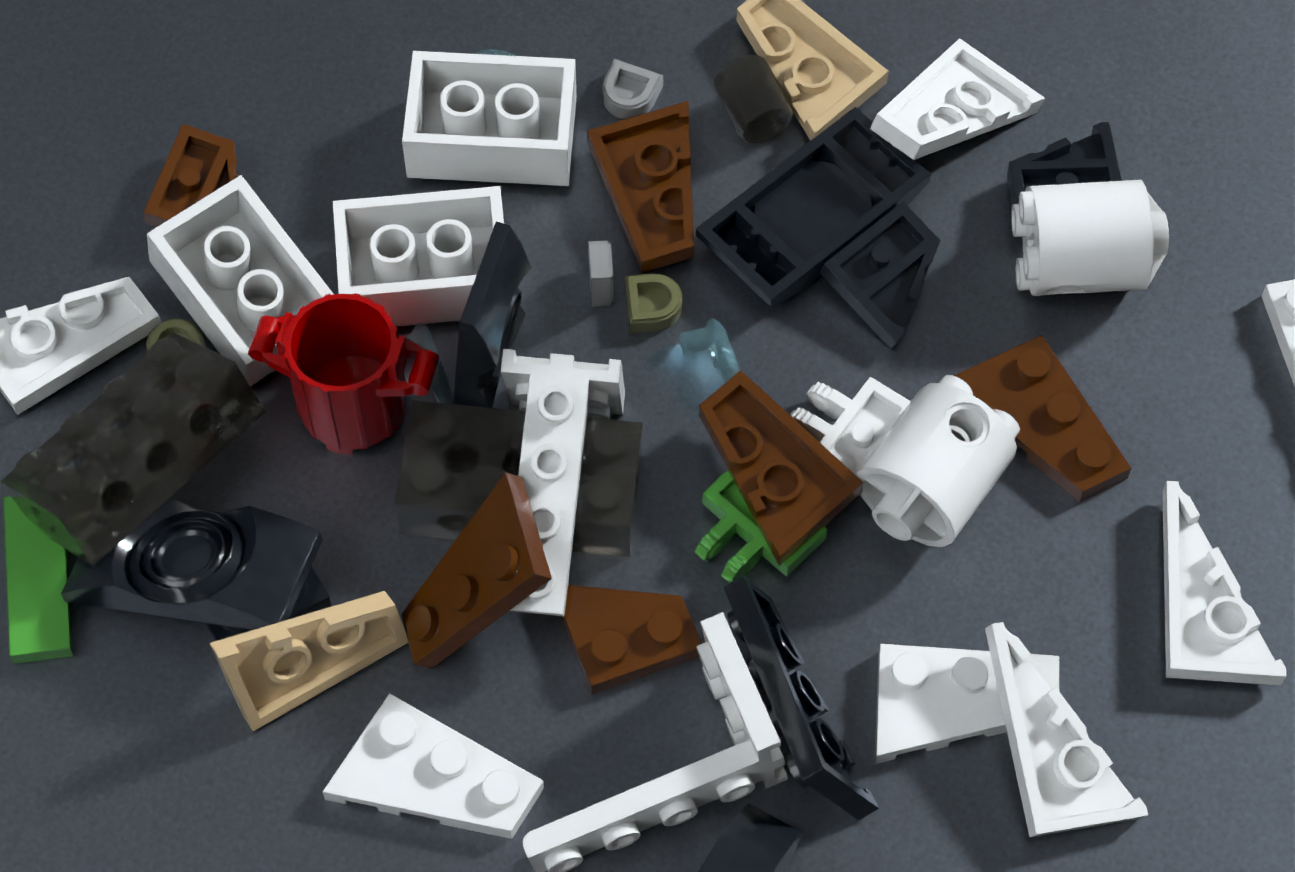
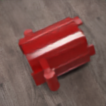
[248,293,439,455]

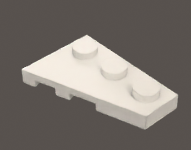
[870,38,1045,160]
[0,277,161,415]
[875,644,1059,764]
[323,693,544,839]

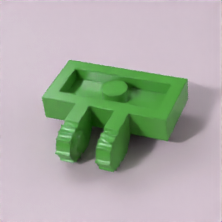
[694,470,828,583]

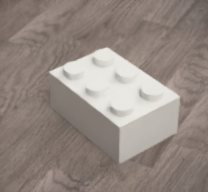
[402,51,577,186]
[147,175,334,389]
[333,186,504,326]

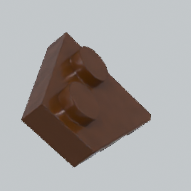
[144,124,238,227]
[561,585,702,695]

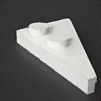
[1163,481,1286,686]
[985,622,1148,837]

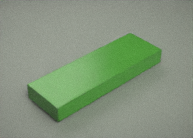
[3,490,74,664]

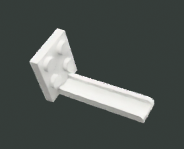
[501,349,625,616]
[523,612,788,872]

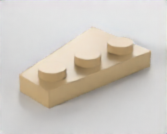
[736,0,889,141]
[209,591,409,731]

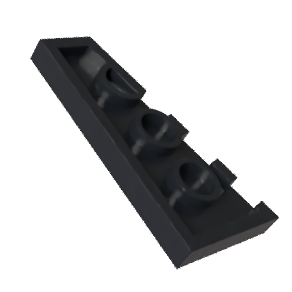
[723,575,879,821]

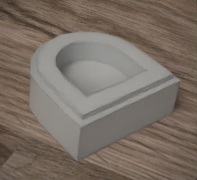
[602,59,663,119]
[588,241,614,307]

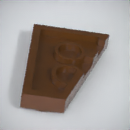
[587,101,694,273]
[954,335,1132,502]
[699,370,864,566]
[401,472,552,669]

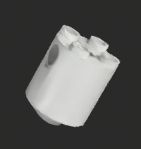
[1011,180,1169,296]
[857,375,1020,547]

